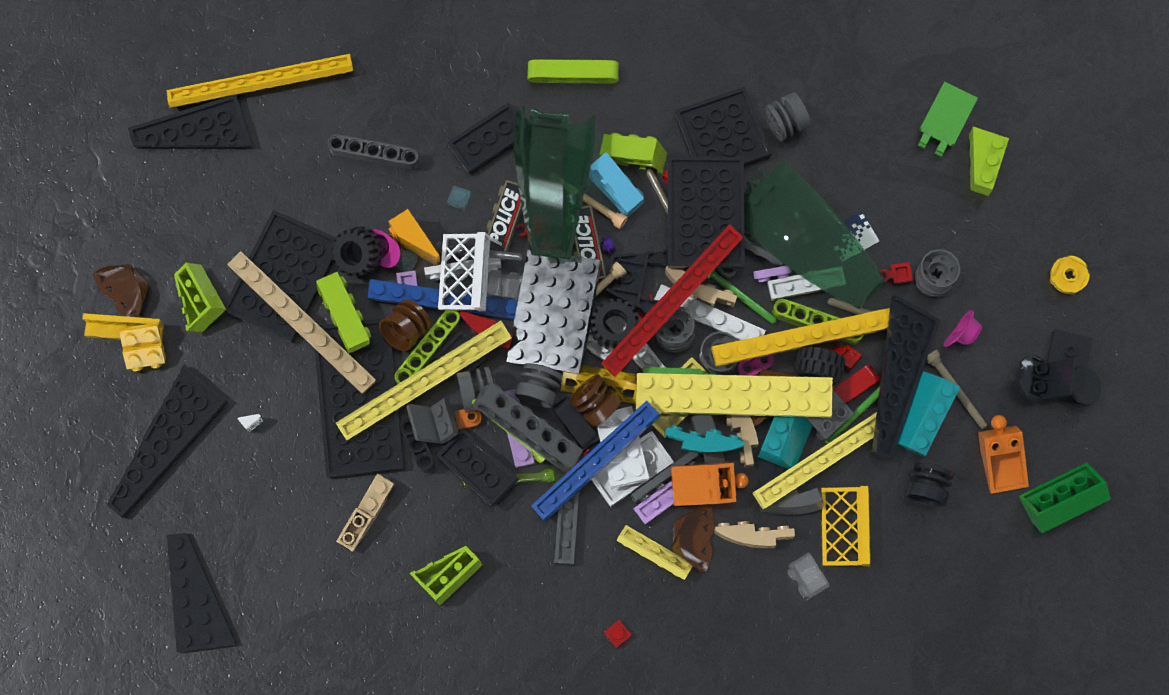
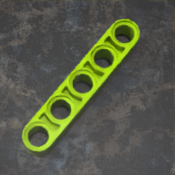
[527,60,619,84]
[772,299,864,345]
[395,310,461,385]

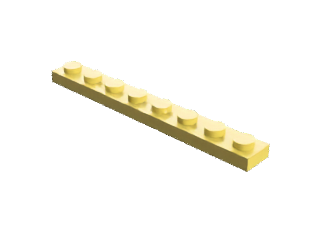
[752,412,877,509]

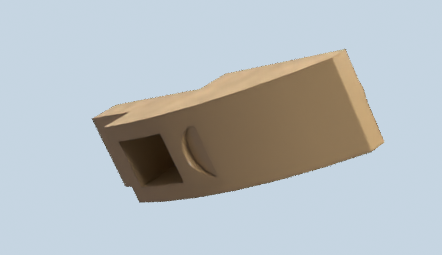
[665,266,737,307]
[726,415,759,468]
[336,474,395,551]
[714,521,795,548]

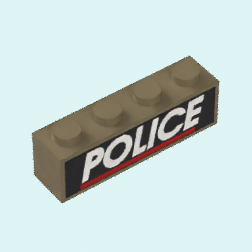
[486,180,528,261]
[566,205,606,283]

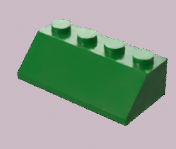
[1019,463,1111,533]

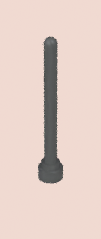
[435,241,524,261]

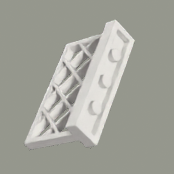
[438,232,491,311]

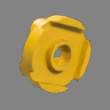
[1050,256,1090,295]

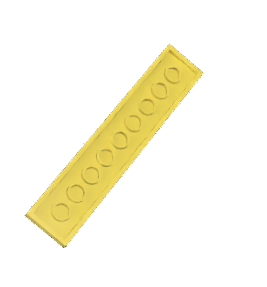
[636,373,832,418]

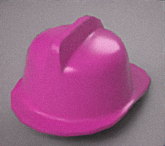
[372,229,401,267]
[943,310,982,347]

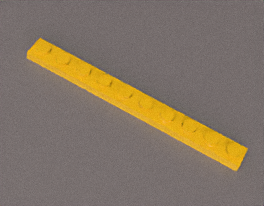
[167,54,353,108]
[711,308,890,367]

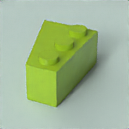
[969,127,1009,196]
[599,133,667,174]
[174,262,226,333]
[410,546,482,605]

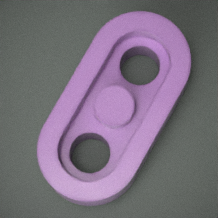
[753,265,792,282]

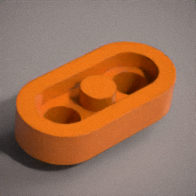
[453,409,482,431]

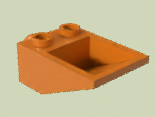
[978,415,1029,494]
[671,461,749,506]

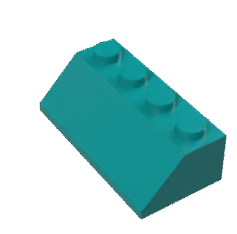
[897,371,960,457]
[758,416,813,469]

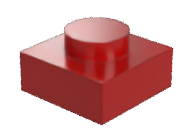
[604,620,632,648]

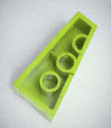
[316,272,371,353]

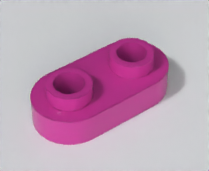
[738,354,774,376]

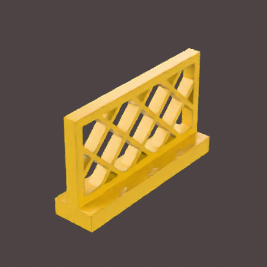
[821,486,871,566]

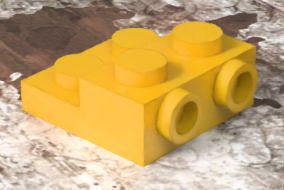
[119,322,166,371]

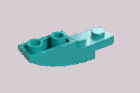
[664,425,745,453]

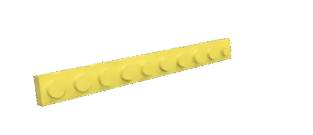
[336,321,512,440]

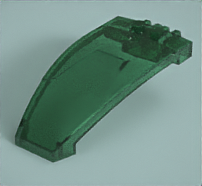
[744,160,885,309]

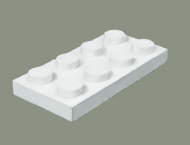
[597,406,649,489]
[591,431,674,507]

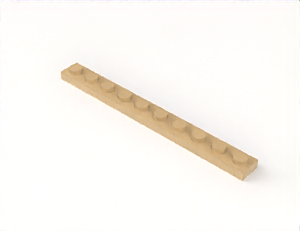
[227,251,376,395]

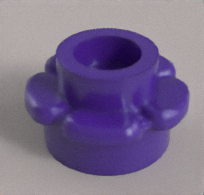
[600,237,615,254]

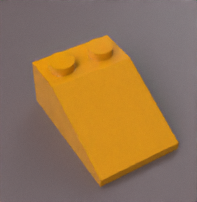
[388,209,441,266]

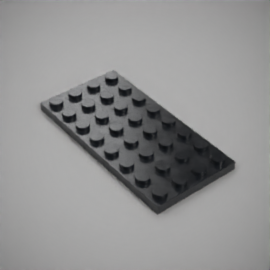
[315,318,404,478]

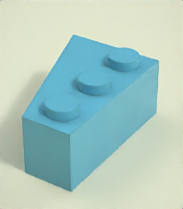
[589,152,644,217]

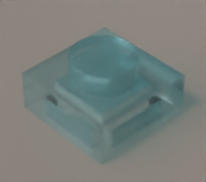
[447,185,471,210]
[394,248,419,272]

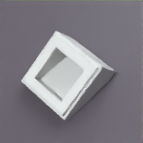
[237,414,263,432]

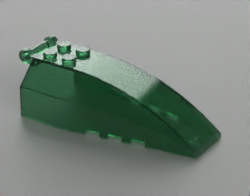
[514,105,596,259]

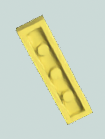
[617,525,693,580]

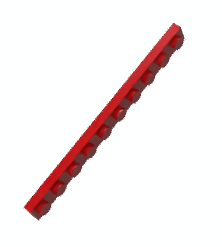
[601,224,743,377]

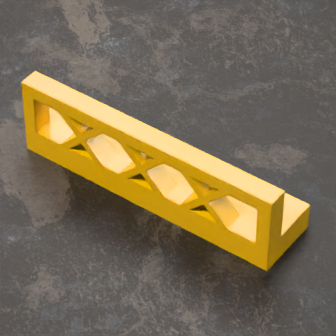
[83,313,164,340]
[560,365,637,404]

